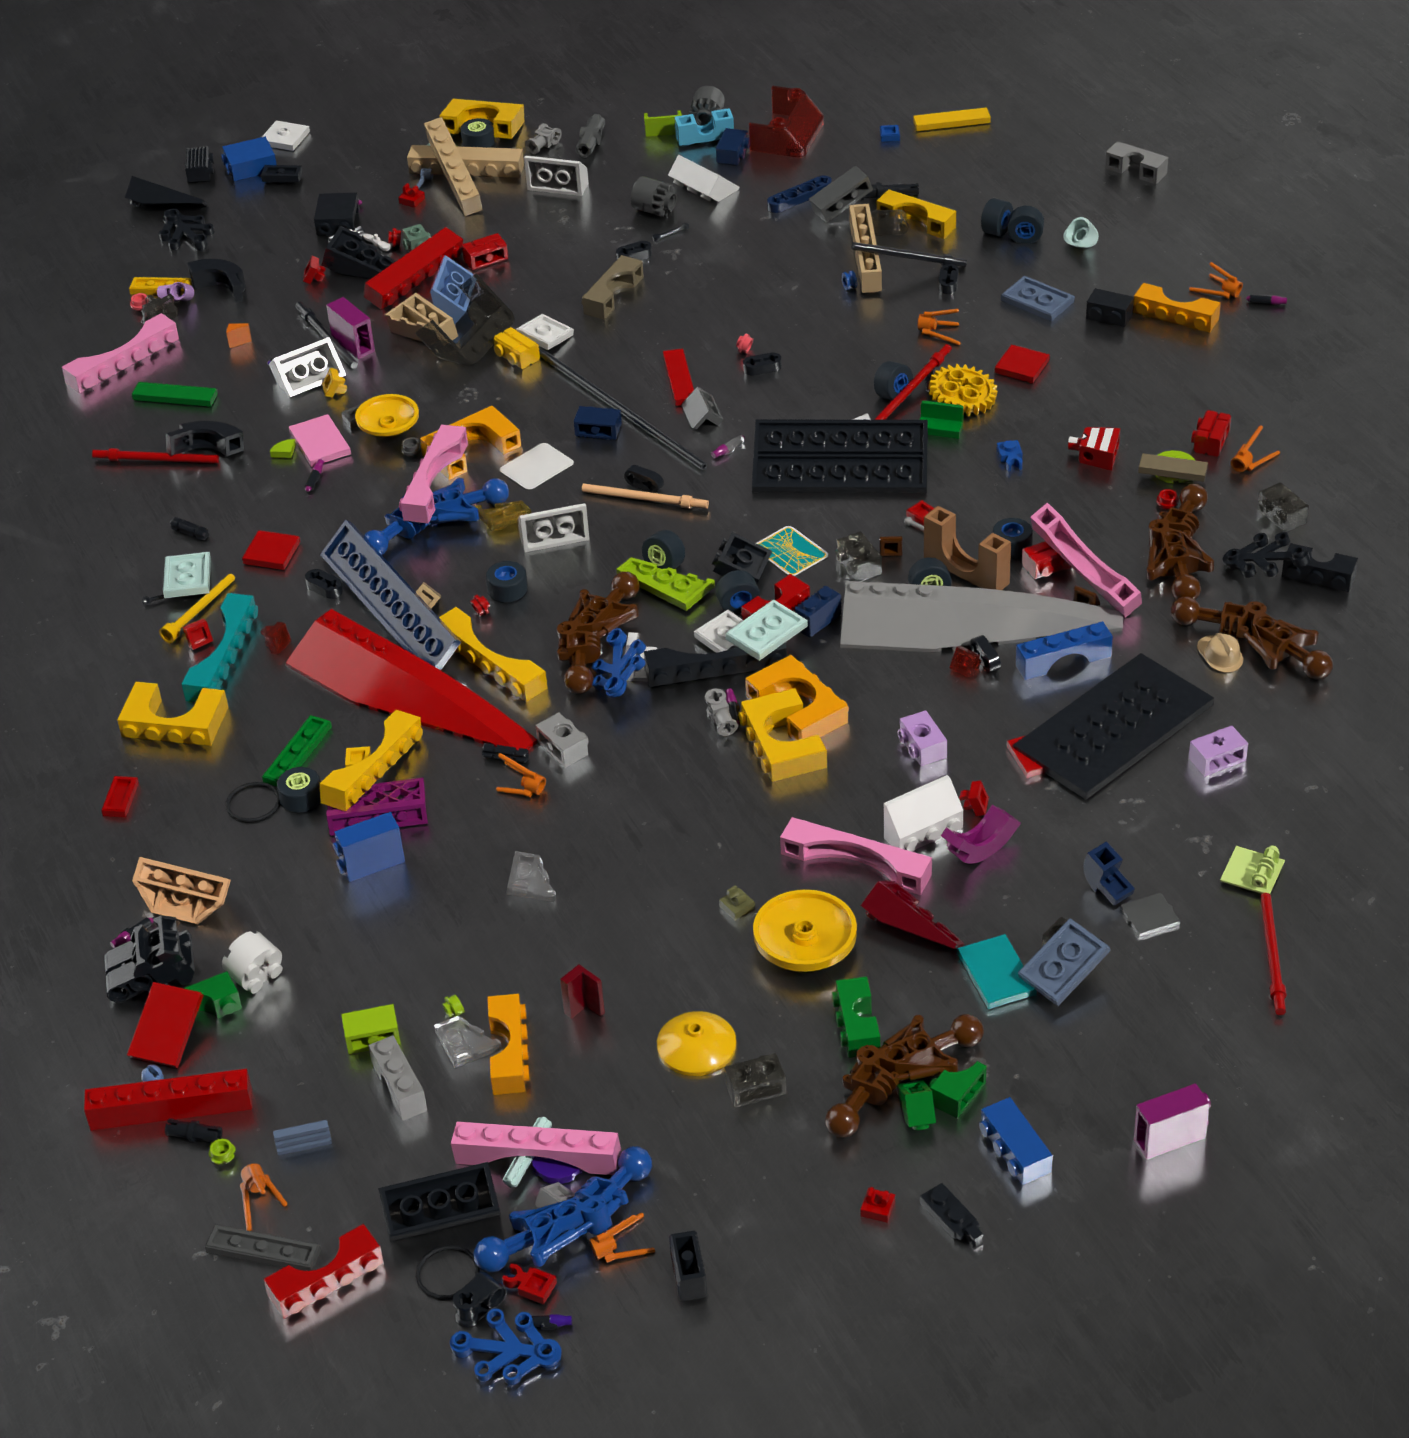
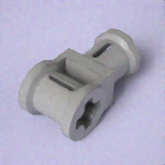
[525,123,562,155]
[705,688,738,736]

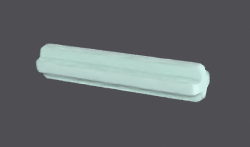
[503,1117,552,1188]

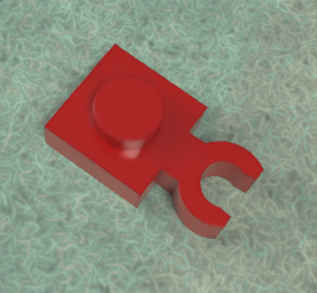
[502,1264,557,1305]

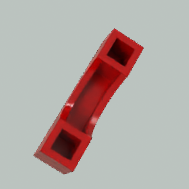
[263,1224,384,1319]

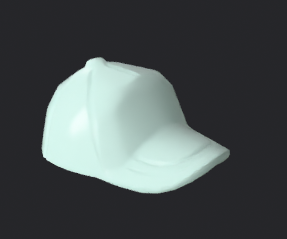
[1064,217,1099,248]

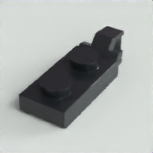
[920,1183,984,1250]

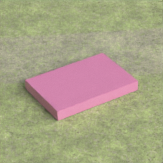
[289,414,351,467]

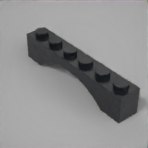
[644,643,787,687]

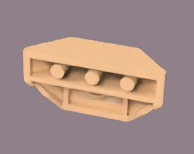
[132,857,231,925]

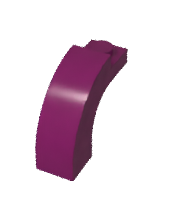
[941,805,1021,864]

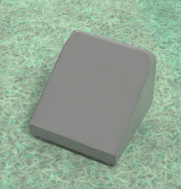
[535,1182,575,1208]

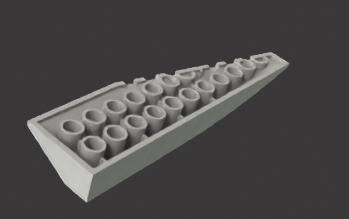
[840,581,1123,652]

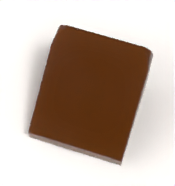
[880,536,902,556]
[1073,585,1100,606]

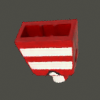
[1068,427,1121,470]

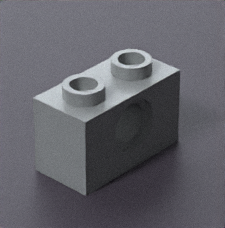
[535,712,589,768]

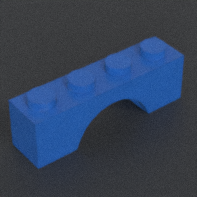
[1016,621,1113,680]

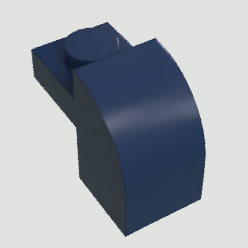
[1083,841,1135,906]

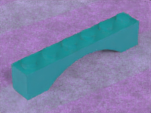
[181,593,258,702]

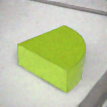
[270,439,296,458]

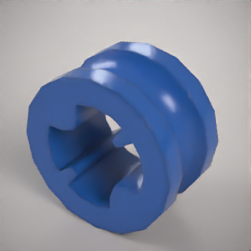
[842,270,858,290]

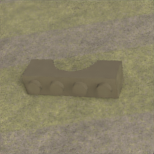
[581,255,644,320]

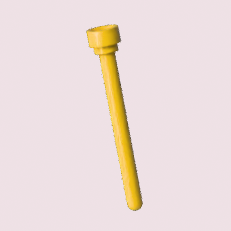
[159,574,235,643]

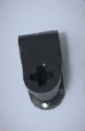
[453,1271,507,1327]

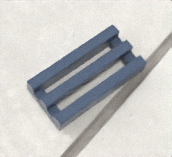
[273,1120,332,1156]

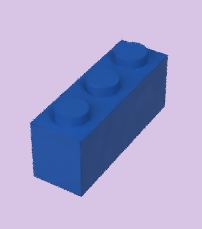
[979,1097,1053,1185]

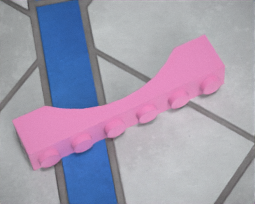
[62,313,179,393]
[399,425,468,524]
[1030,503,1142,618]
[780,817,932,895]
[451,1122,621,1175]

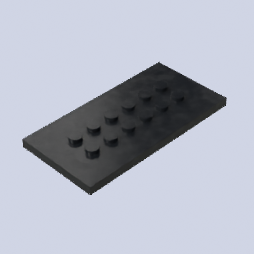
[752,419,928,493]
[1013,653,1214,800]

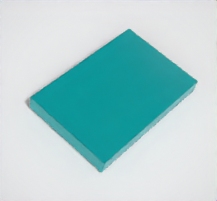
[957,934,1037,1009]

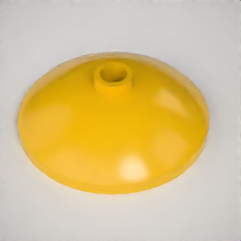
[355,394,419,437]
[657,1011,737,1076]

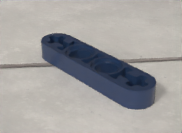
[767,175,832,213]

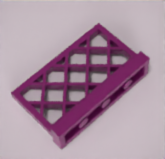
[326,778,428,836]

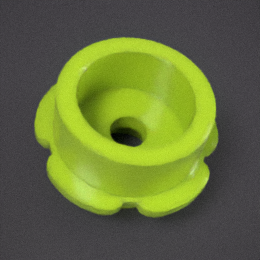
[442,994,465,1019]
[209,1139,236,1164]

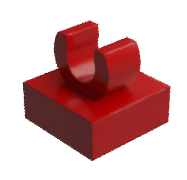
[398,183,425,208]
[303,256,326,284]
[183,619,213,650]
[959,780,989,816]
[860,1187,895,1223]

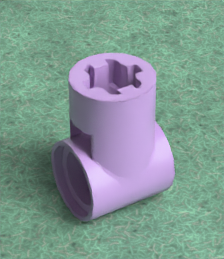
[157,282,194,304]

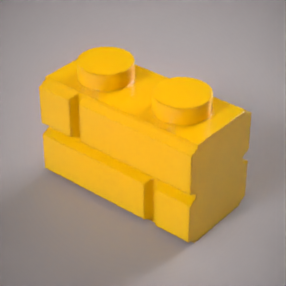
[493,327,540,370]

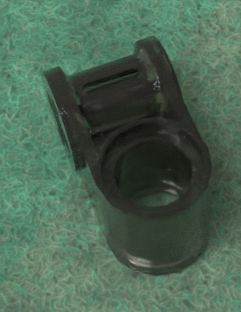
[871,209,909,236]

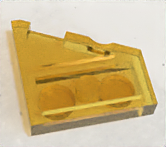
[475,501,531,531]

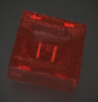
[260,622,291,655]
[949,646,982,678]

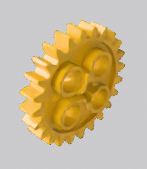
[928,364,998,416]

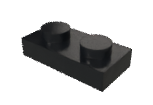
[261,165,303,183]

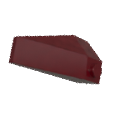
[860,881,964,949]

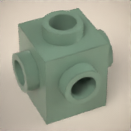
[402,224,431,252]

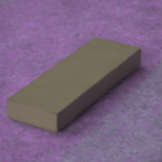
[1138,453,1208,482]

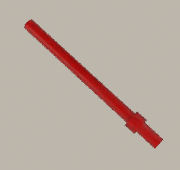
[874,344,952,420]
[92,448,219,464]
[1260,893,1287,1015]

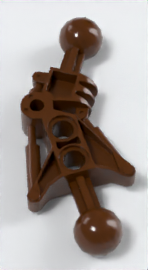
[1146,484,1214,600]
[557,571,640,694]
[1171,597,1333,680]
[825,1014,984,1138]

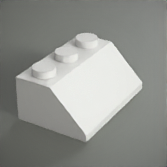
[668,155,739,202]
[524,156,589,196]
[269,337,346,397]
[517,503,589,552]
[884,775,963,852]

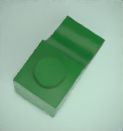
[184,971,242,1018]
[929,1061,987,1119]
[897,1081,936,1130]

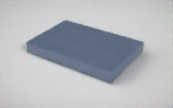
[1001,276,1075,321]
[1018,918,1111,1006]

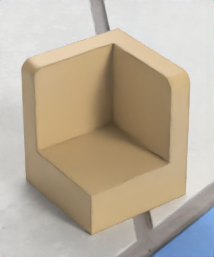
[416,582,441,609]

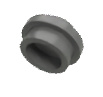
[401,437,422,457]

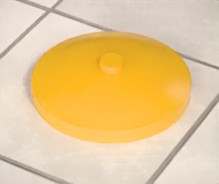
[753,890,857,972]

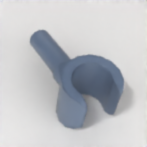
[416,168,433,189]

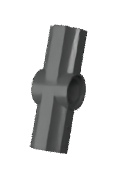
[576,114,605,158]

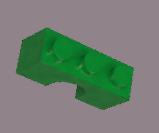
[832,977,880,1058]

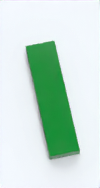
[132,382,218,407]
[262,715,332,787]

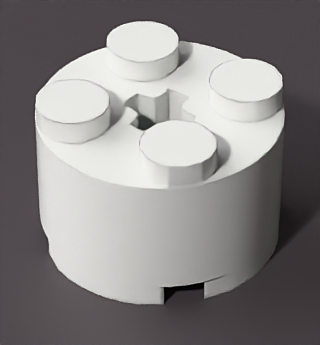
[222,931,283,994]

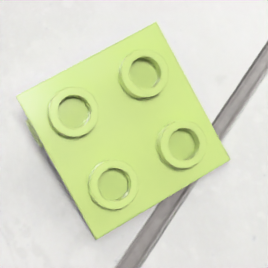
[1220,846,1285,894]

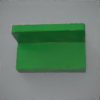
[919,400,964,439]

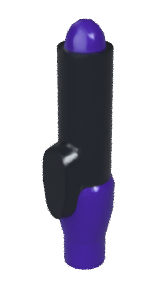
[519,1314,572,1331]

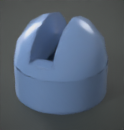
[141,1065,164,1082]

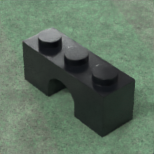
[1281,543,1358,592]

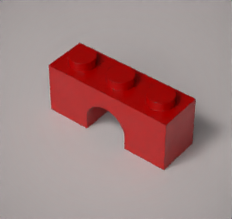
[741,574,810,620]

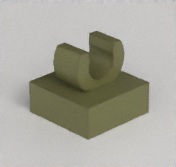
[719,885,755,921]

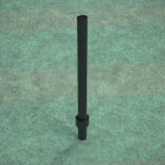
[851,242,967,267]
[295,302,358,369]

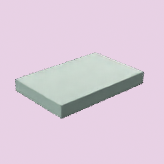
[163,552,211,598]
[726,600,808,661]

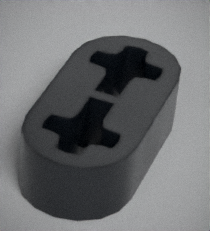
[616,241,652,260]
[939,264,959,294]
[743,352,782,376]
[624,465,664,493]
[305,569,343,599]
[970,635,1001,673]

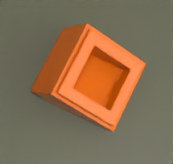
[226,323,252,348]

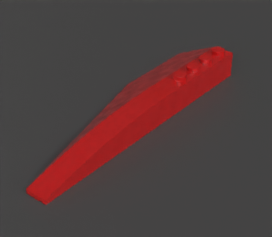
[286,609,538,750]

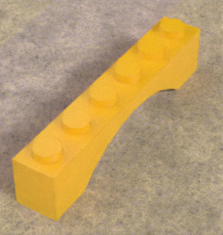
[439,607,548,702]
[320,710,423,811]

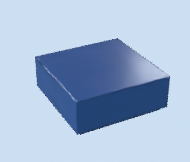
[880,125,900,142]

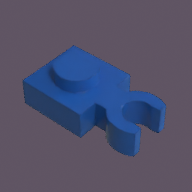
[996,440,1023,472]

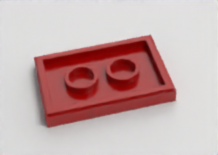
[127,982,204,1069]

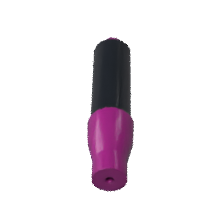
[1246,294,1287,305]
[305,459,324,492]
[725,688,740,726]
[110,917,154,948]

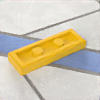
[129,277,192,295]

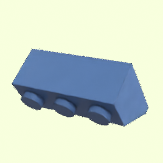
[430,255,478,324]

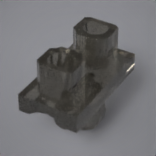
[141,294,178,325]

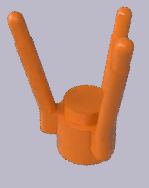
[1189,262,1243,299]
[918,309,961,345]
[1230,425,1280,472]
[496,753,546,798]
[240,1163,287,1231]
[589,1213,655,1263]

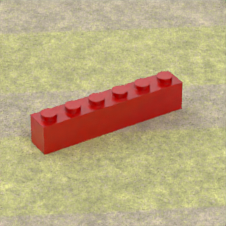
[364,227,463,310]
[84,1068,252,1131]

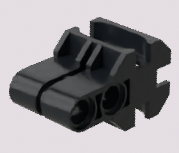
[104,915,195,1002]

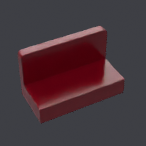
[560,964,605,1019]

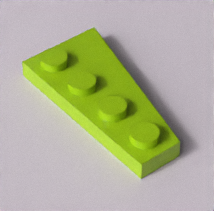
[616,557,715,611]

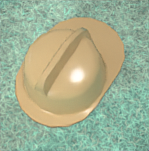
[1197,633,1243,673]

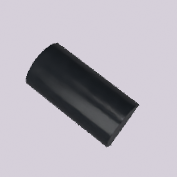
[378,1162,501,1242]

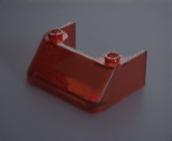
[749,86,824,157]

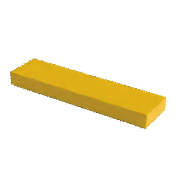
[913,107,991,131]

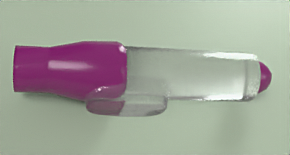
[711,435,745,458]

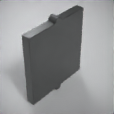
[1120,892,1180,937]

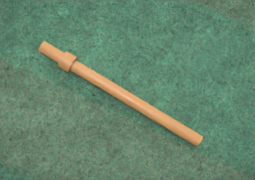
[582,483,709,509]

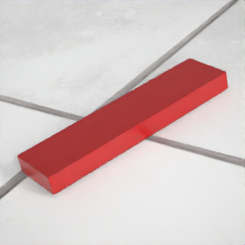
[663,348,694,406]

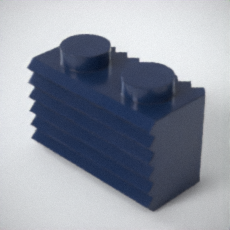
[716,128,751,166]
[574,406,622,440]
[795,586,842,638]

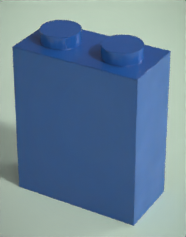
[221,136,277,181]
[333,812,405,882]

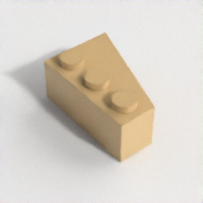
[385,293,458,347]

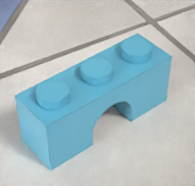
[675,108,734,146]

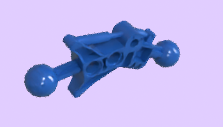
[364,478,509,555]
[474,1146,652,1273]

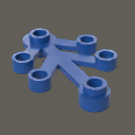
[592,628,646,698]
[450,1309,562,1385]

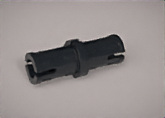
[165,1118,223,1143]

